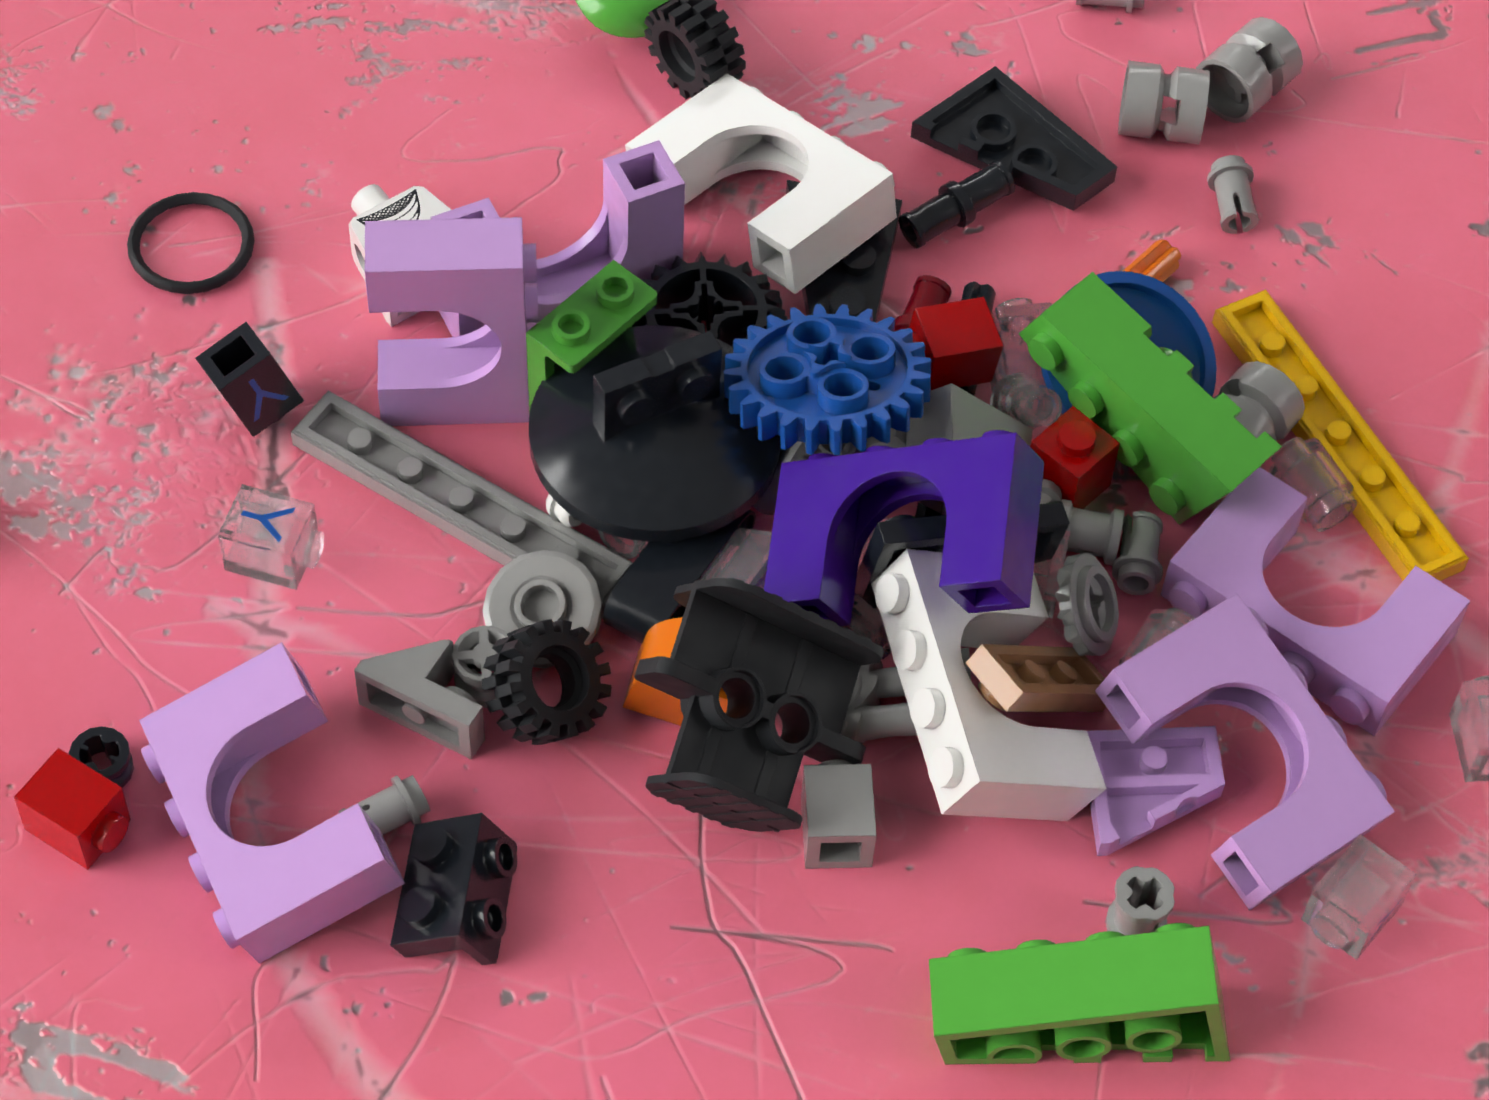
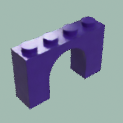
[764,430,1044,626]

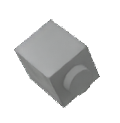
[801,759,877,869]

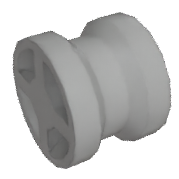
[452,625,508,708]

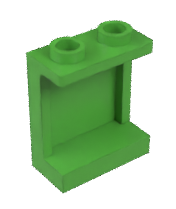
[526,260,657,415]

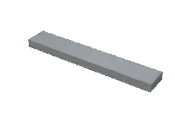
[291,390,633,620]

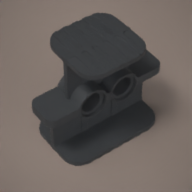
[634,578,884,832]

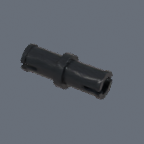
[898,160,1015,248]

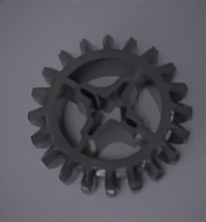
[632,251,788,347]

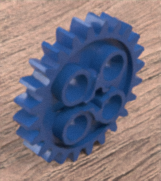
[724,304,931,455]

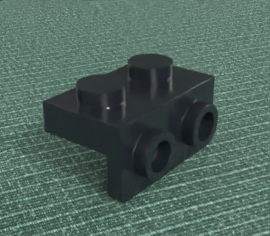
[390,813,517,965]

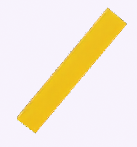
[1212,289,1469,581]

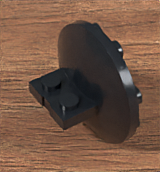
[529,325,782,544]

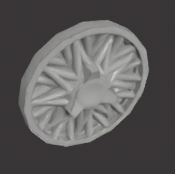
[482,550,604,668]

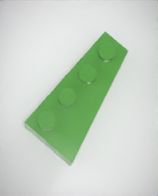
[1019,272,1282,524]
[929,923,1230,1065]

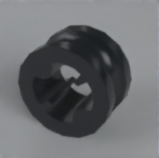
[69,726,134,788]

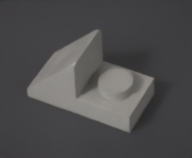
[354,640,485,760]

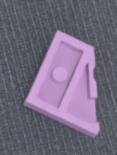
[1087,726,1225,856]

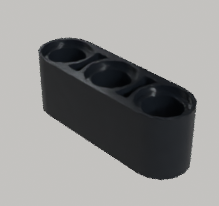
[603,509,756,643]

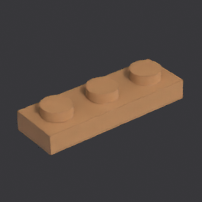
[965,644,1106,712]

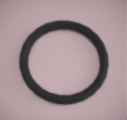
[127,192,255,294]

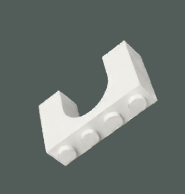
[625,73,897,294]
[871,549,1107,821]

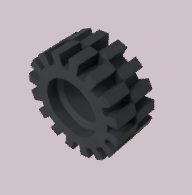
[644,0,746,99]
[482,619,612,745]

